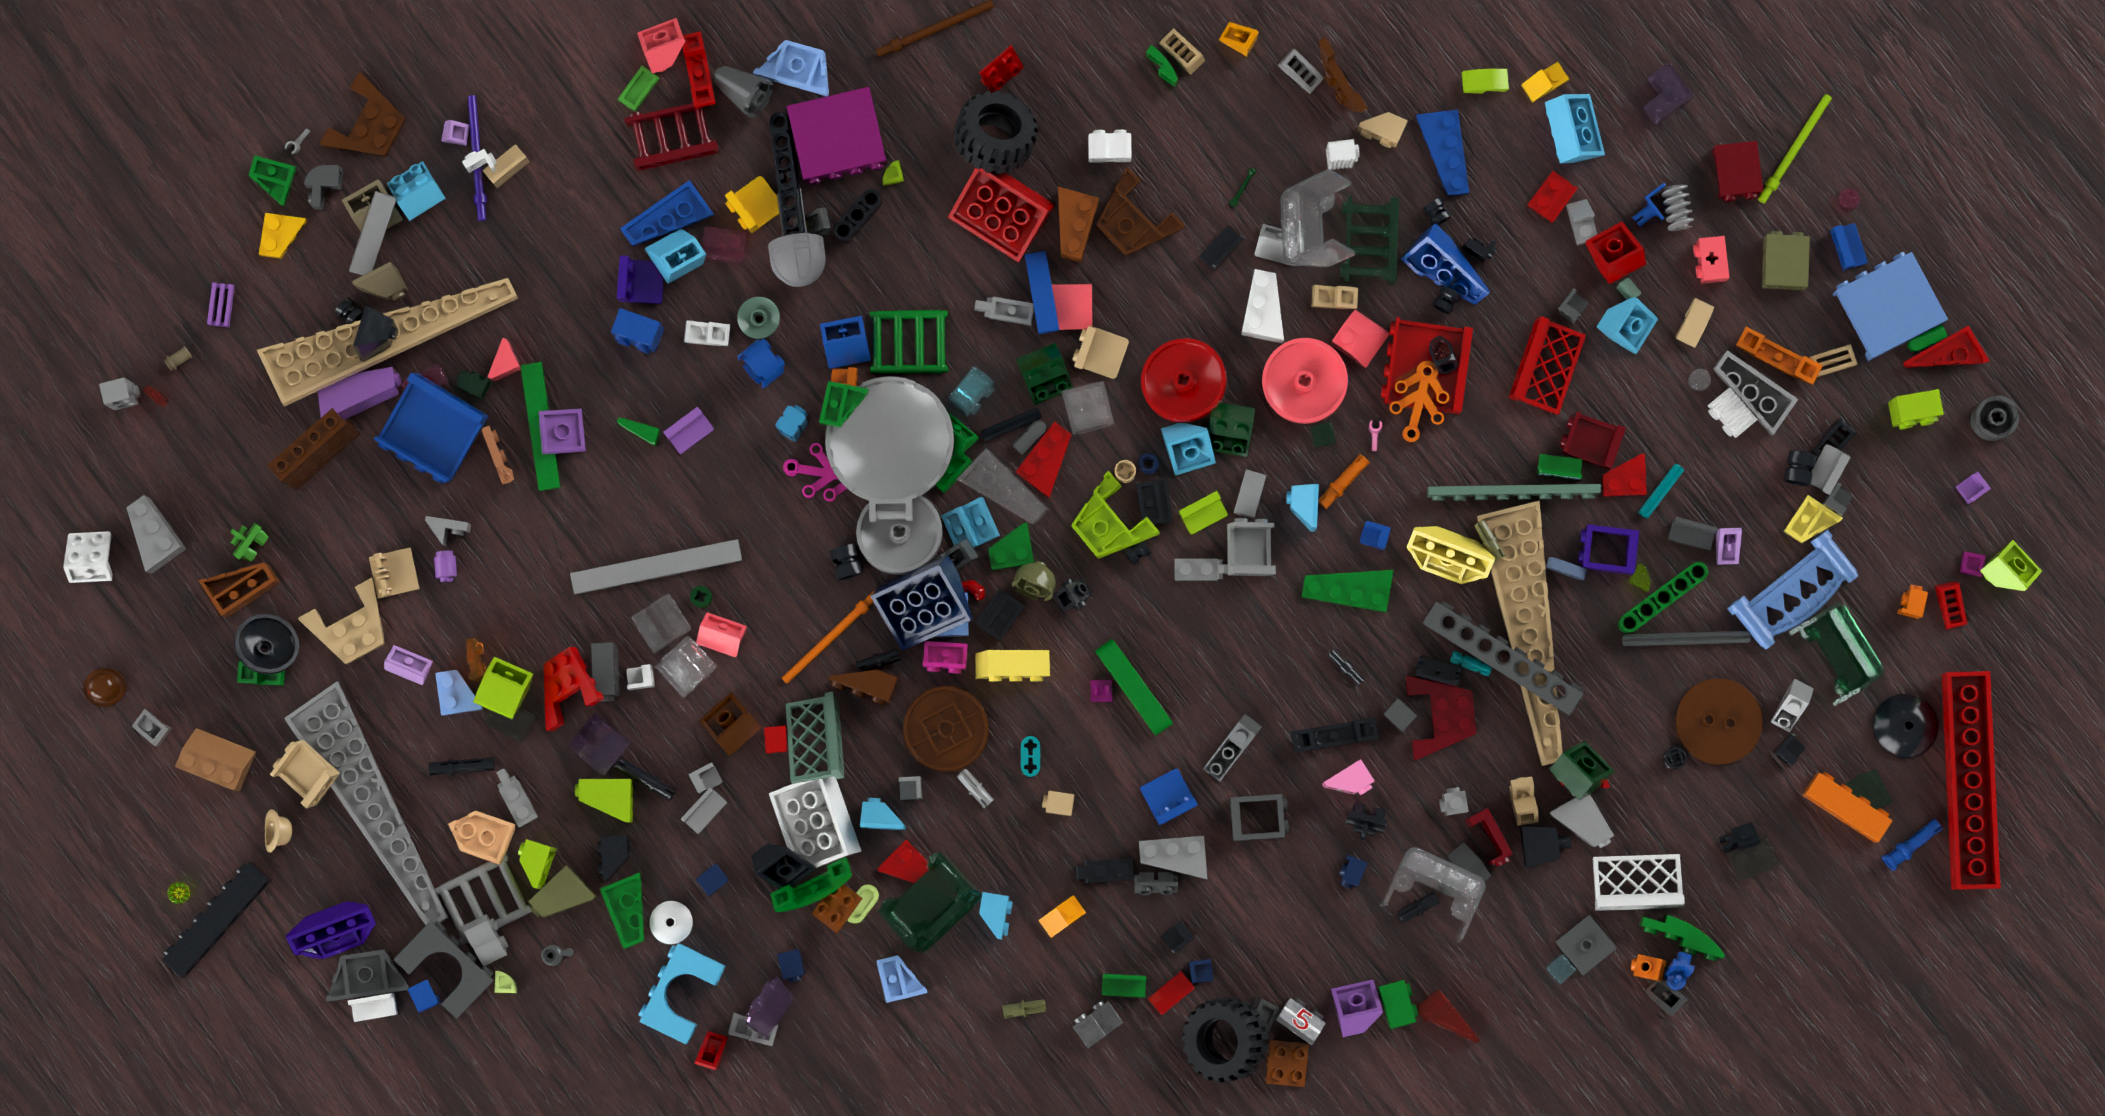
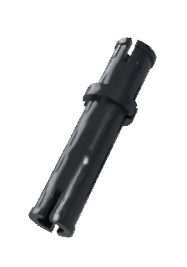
[429,757,495,776]
[614,757,677,801]

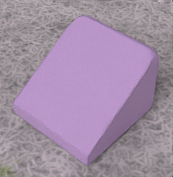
[441,120,470,146]

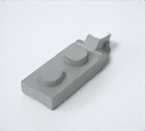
[974,297,1034,326]
[1175,559,1228,581]
[496,768,539,828]

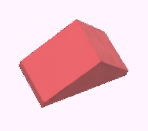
[488,338,521,382]

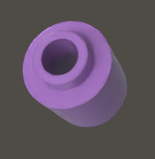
[434,551,457,582]

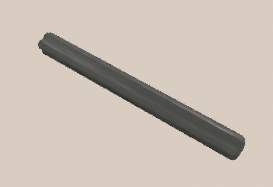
[1622,631,1751,646]

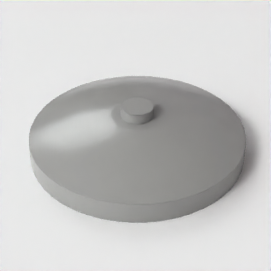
[856,495,943,575]

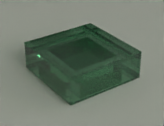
[1310,422,1336,448]

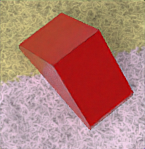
[695,1031,728,1070]

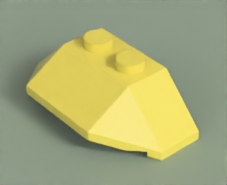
[1407,526,1495,584]

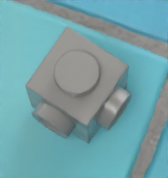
[1439,787,1469,816]

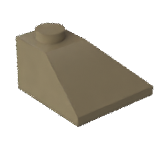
[352,262,409,301]

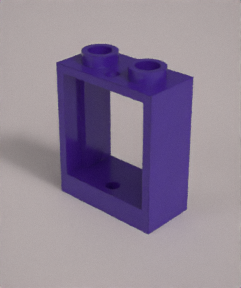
[1578,524,1639,575]

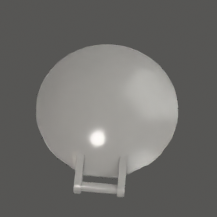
[825,377,954,522]

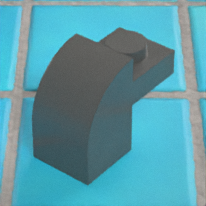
[304,165,343,210]

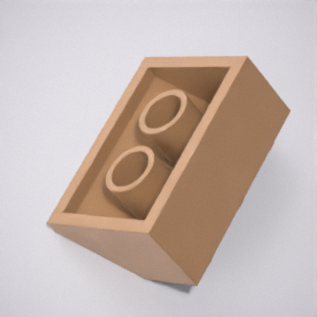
[175,728,256,792]

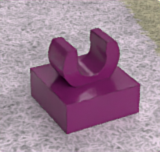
[1090,680,1112,702]

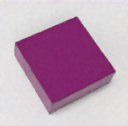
[1959,551,1986,577]

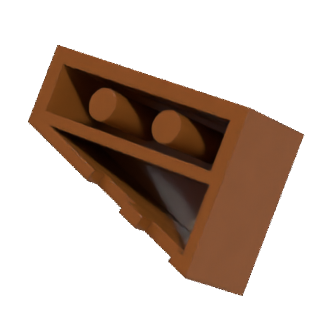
[1058,187,1099,263]
[198,563,281,618]

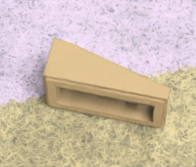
[1159,28,1205,75]

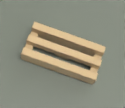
[1809,344,1858,377]

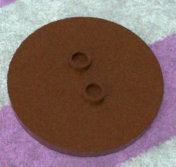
[1675,678,1763,765]
[903,686,989,772]

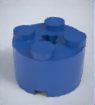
[737,338,785,389]

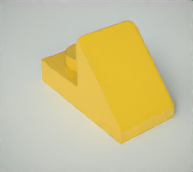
[1521,62,1569,103]

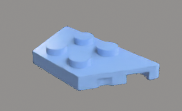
[753,40,829,97]

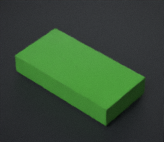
[618,65,660,113]

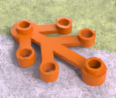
[1389,361,1449,442]

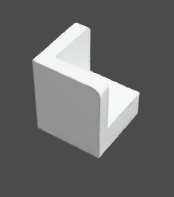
[627,664,655,690]

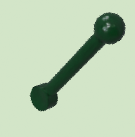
[1230,167,1256,207]

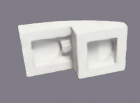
[684,320,730,346]

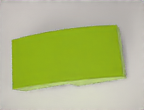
[1462,69,1509,94]

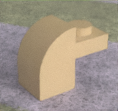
[1509,777,1538,826]

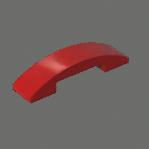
[682,31,716,108]

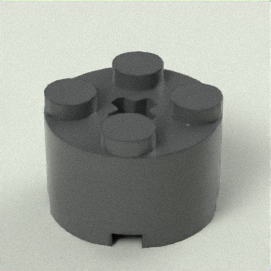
[1970,395,2019,441]

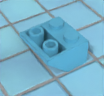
[387,161,445,221]
[645,229,706,284]
[979,892,1013,940]

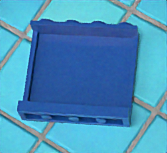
[374,373,489,484]

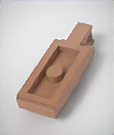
[482,426,514,485]

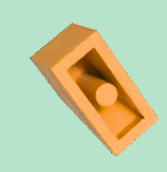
[1039,895,1086,938]

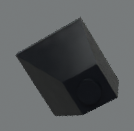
[353,306,398,362]
[752,843,816,889]

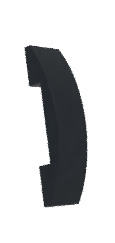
[1291,717,1379,753]

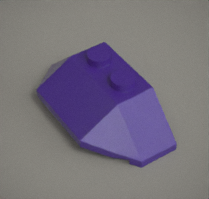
[286,901,376,959]

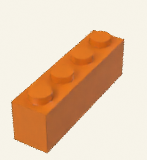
[1802,772,1893,843]

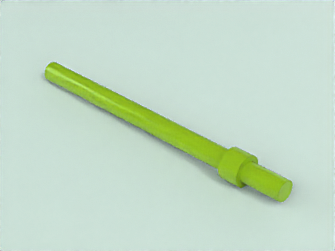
[1758,94,1832,204]

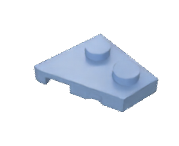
[435,670,483,716]

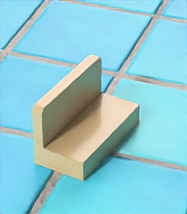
[483,144,530,188]

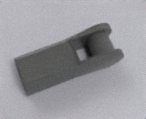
[1011,420,1046,455]

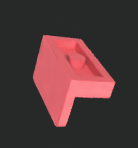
[696,612,747,657]

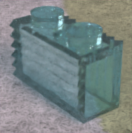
[947,366,995,417]

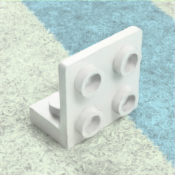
[63,531,113,583]

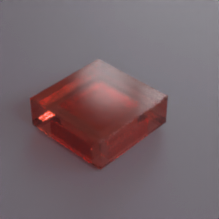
[143,385,168,407]

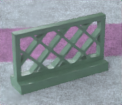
[786,692,844,784]

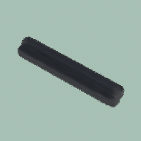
[981,408,1042,441]

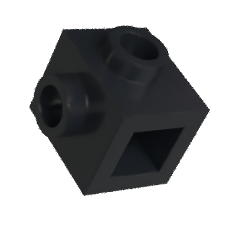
[1053,578,1092,612]

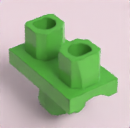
[230,523,269,562]

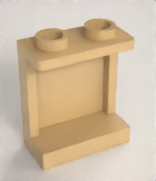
[270,740,340,809]

